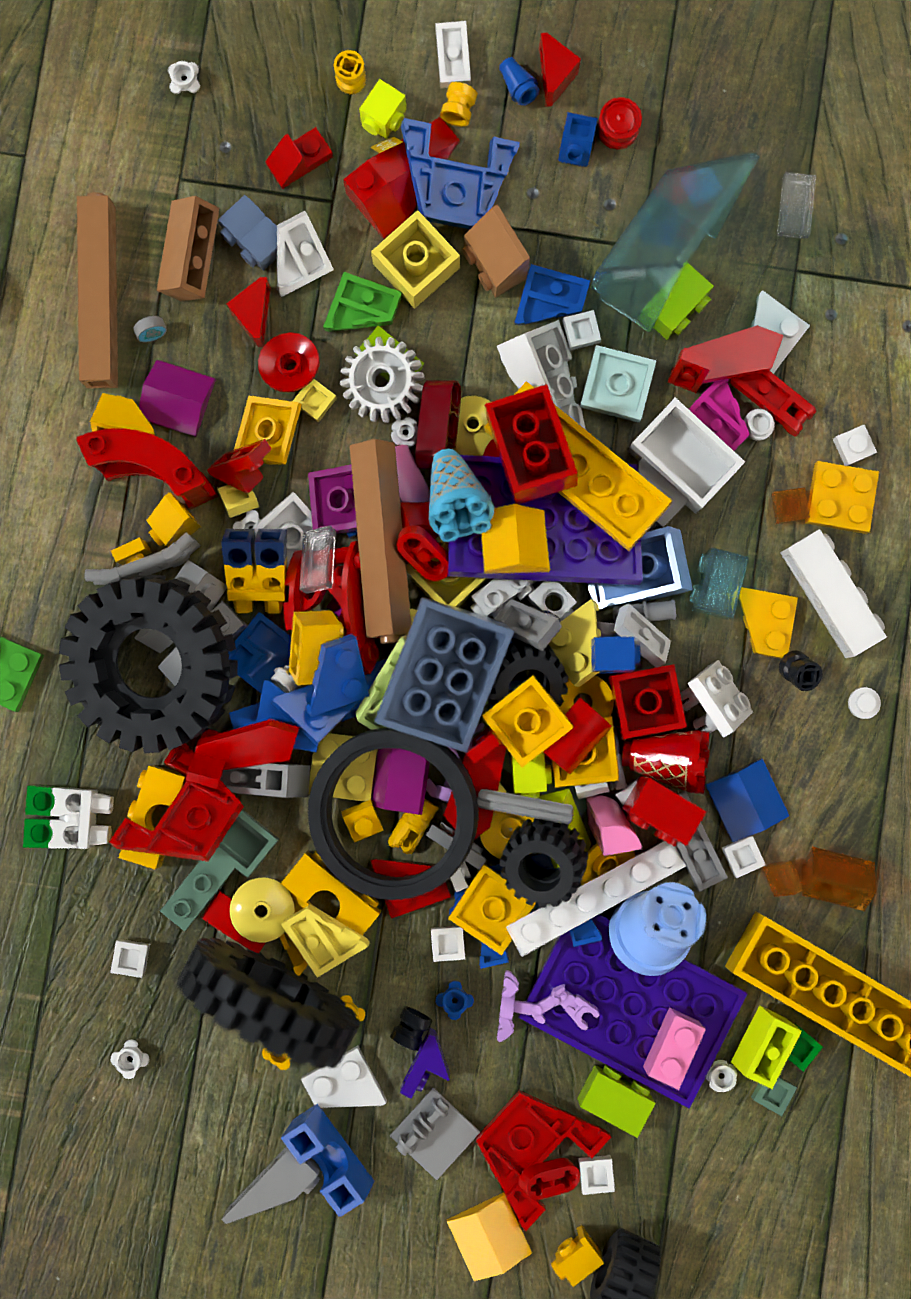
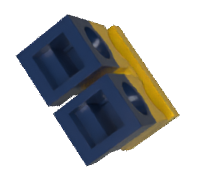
[221,529,288,614]

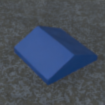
[705,759,789,842]

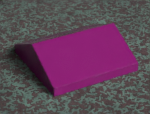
[139,360,216,437]
[308,465,357,535]
[371,748,430,815]

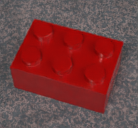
[485,384,578,505]

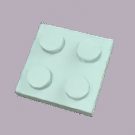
[580,345,656,423]

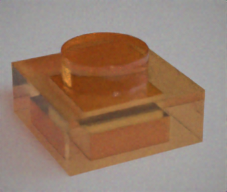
[771,487,810,524]
[762,860,804,897]

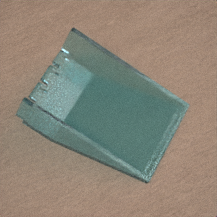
[591,152,759,332]

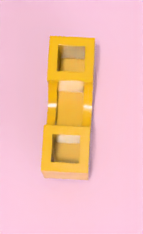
[118,765,186,869]
[280,851,381,935]

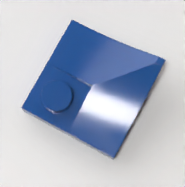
[228,612,291,694]

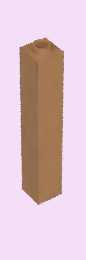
[77,192,118,388]
[350,439,411,644]

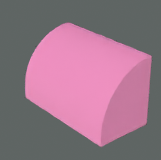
[395,445,430,502]
[586,795,642,856]

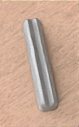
[477,789,574,824]

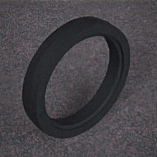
[308,728,479,900]

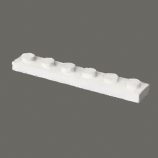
[506,842,686,956]

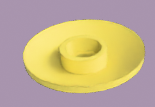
[455,396,493,456]
[230,877,294,943]

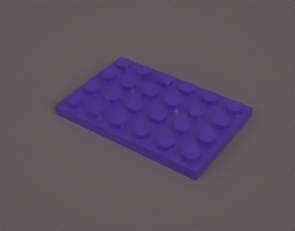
[448,455,643,585]
[518,914,748,1109]

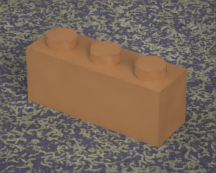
[157,196,219,301]

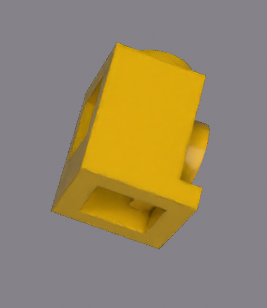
[551,1225,604,1287]

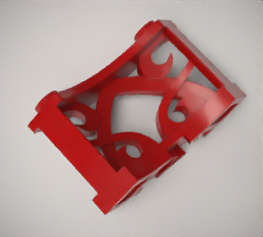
[76,428,218,510]
[283,541,380,675]

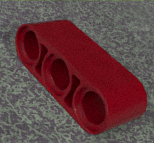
[415,380,461,469]

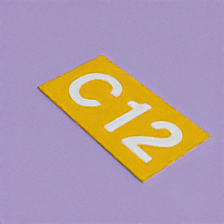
[370,136,403,153]

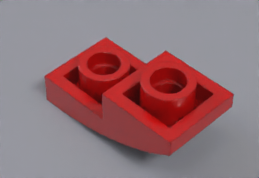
[201,890,266,954]

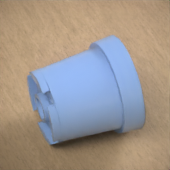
[609,882,706,976]

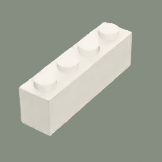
[780,529,887,658]

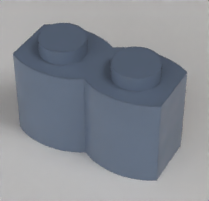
[218,195,277,271]

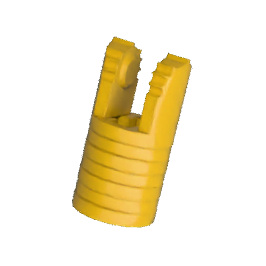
[388,799,439,854]

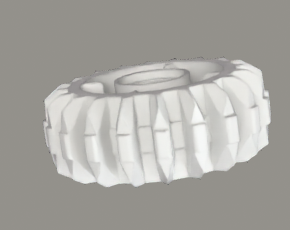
[340,337,425,423]

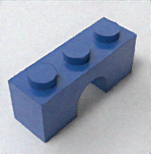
[591,637,641,675]
[281,1104,375,1217]

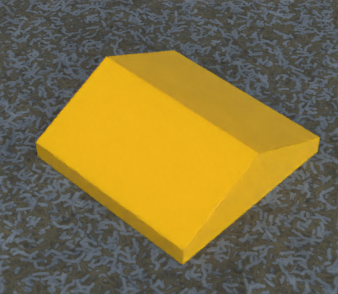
[234,396,302,465]
[481,504,550,574]
[482,676,574,767]
[552,717,619,788]
[447,1192,532,1281]

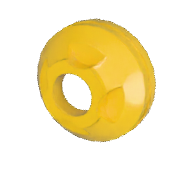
[559,675,614,718]

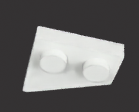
[277,211,334,297]
[752,290,810,374]

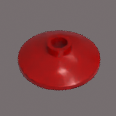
[258,332,320,392]

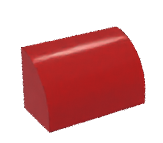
[543,698,612,775]

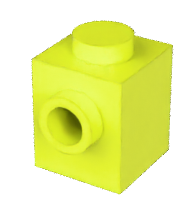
[359,79,406,139]
[511,752,552,798]

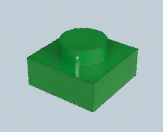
[788,1023,823,1072]

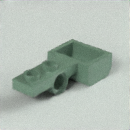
[160,809,279,931]

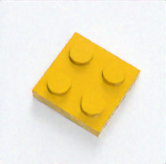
[805,461,879,534]
[448,864,536,955]

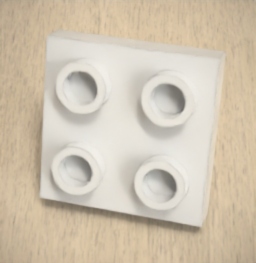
[680,660,753,737]

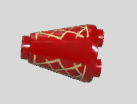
[622,730,710,794]

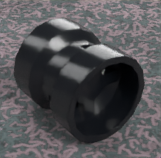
[779,650,823,691]
[390,1006,432,1051]

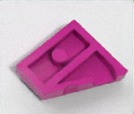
[689,379,750,451]

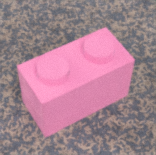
[643,1007,706,1090]

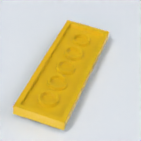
[484,381,672,551]

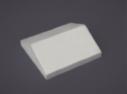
[252,492,335,569]

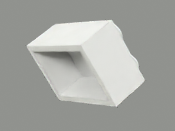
[628,397,745,514]

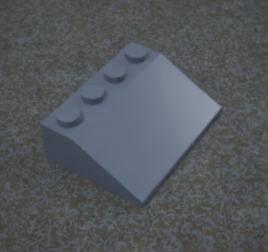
[374,598,514,752]

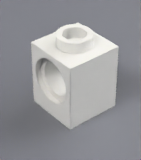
[527,581,577,622]

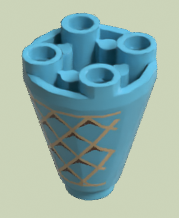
[429,449,494,542]

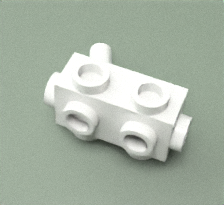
[470,579,536,619]

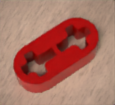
[519,1158,580,1200]

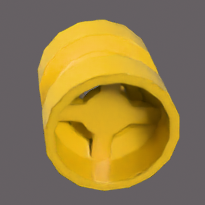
[333,50,366,94]
[440,82,478,127]

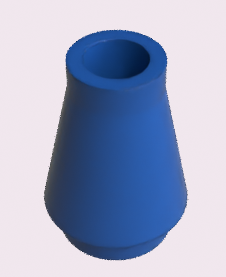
[499,57,539,106]

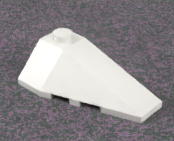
[497,320,586,430]

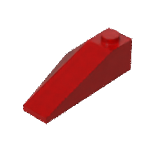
[343,117,459,239]

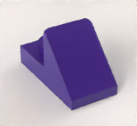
[400,1028,450,1099]

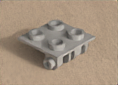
[390,1087,480,1180]

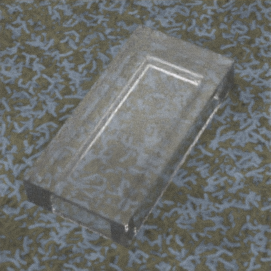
[777,172,816,239]
[299,525,336,594]

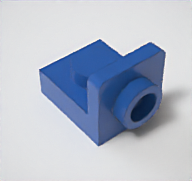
[558,112,598,167]

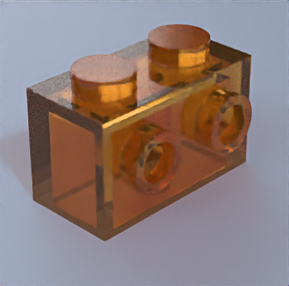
[801,846,877,911]

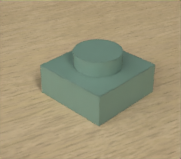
[751,1076,797,1116]

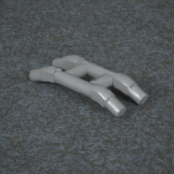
[85,532,201,585]

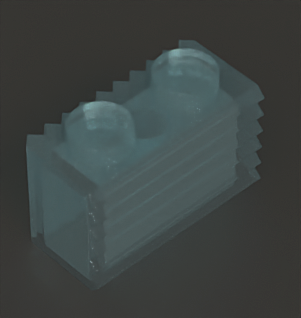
[689,548,749,620]

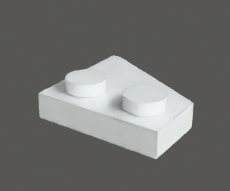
[301,1046,387,1108]

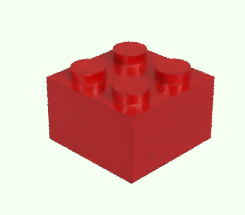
[607,664,687,739]
[621,776,707,847]

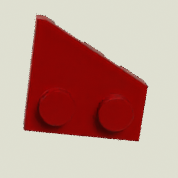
[371,858,451,919]

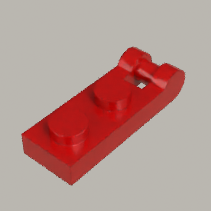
[729,371,817,436]

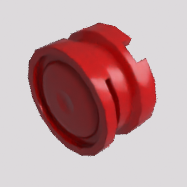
[597,97,642,150]

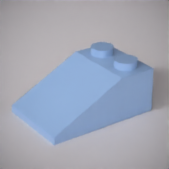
[588,526,693,610]

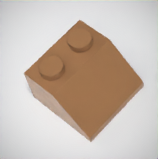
[462,204,530,298]

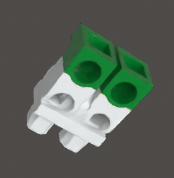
[23,784,114,849]

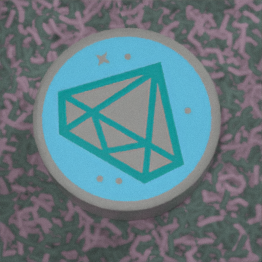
[133,316,167,342]

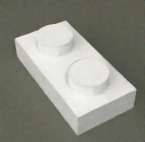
[436,21,471,88]
[614,603,671,667]

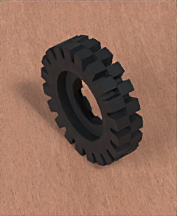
[59,575,238,753]
[177,938,360,1069]

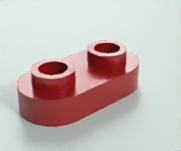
[397,525,448,581]

